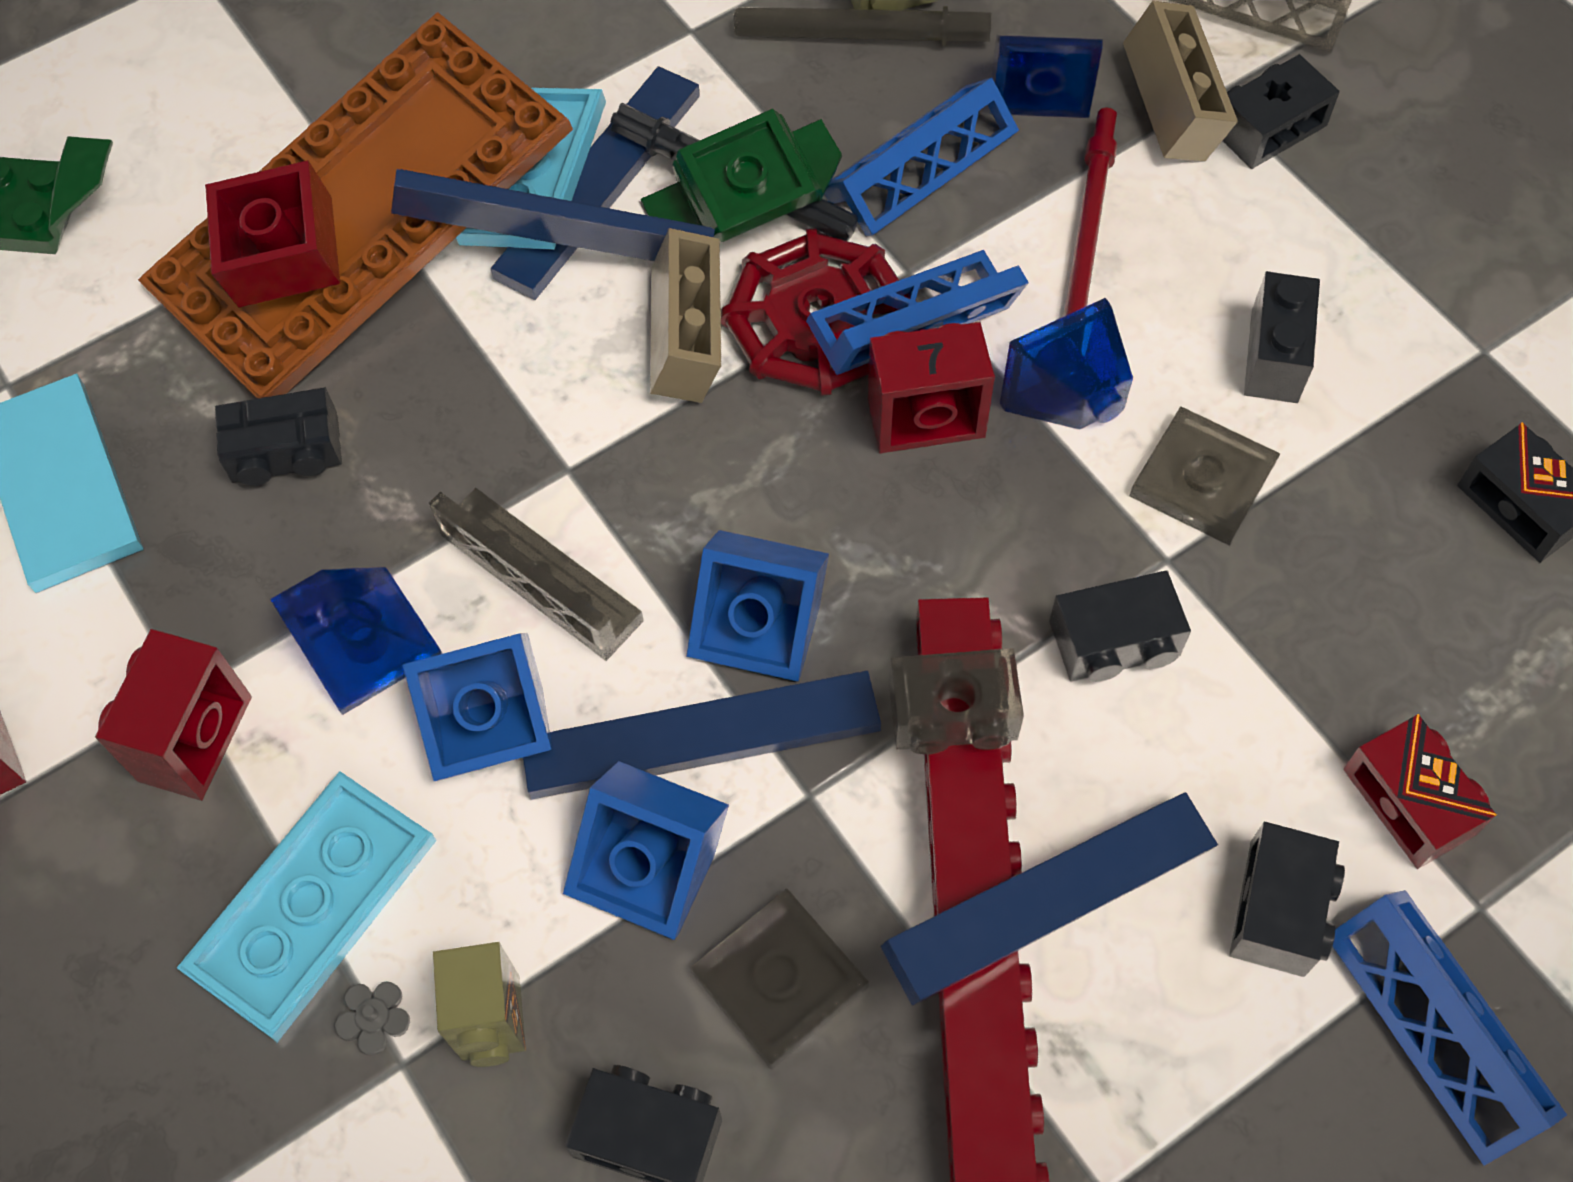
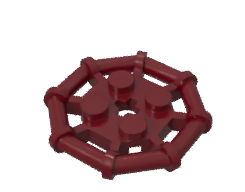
[721,229,917,396]

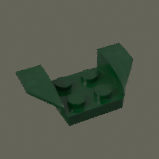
[640,108,842,242]
[0,136,113,255]

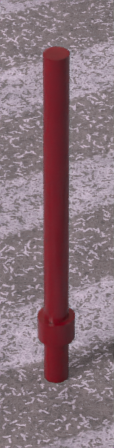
[1057,107,1117,365]

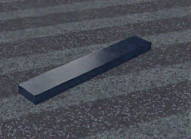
[490,66,700,300]
[391,169,715,261]
[523,670,881,800]
[880,792,1218,1006]

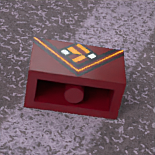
[1343,714,1497,870]

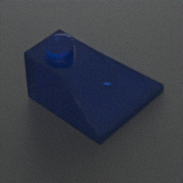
[991,35,1103,118]
[1000,297,1133,430]
[270,567,443,715]

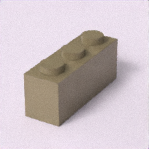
[1123,0,1238,162]
[650,228,721,403]

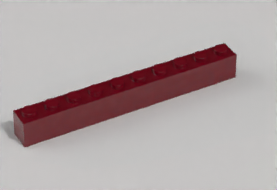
[916,597,1050,1182]

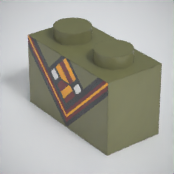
[433,942,526,1067]

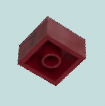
[205,160,341,308]
[868,322,995,454]
[95,629,252,801]

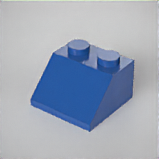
[686,530,829,682]
[403,633,553,781]
[563,761,729,940]

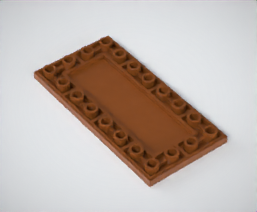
[138,12,573,399]

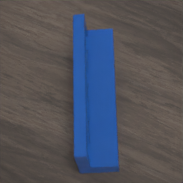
[824,77,1019,236]
[806,250,1029,375]
[1333,890,1567,1166]

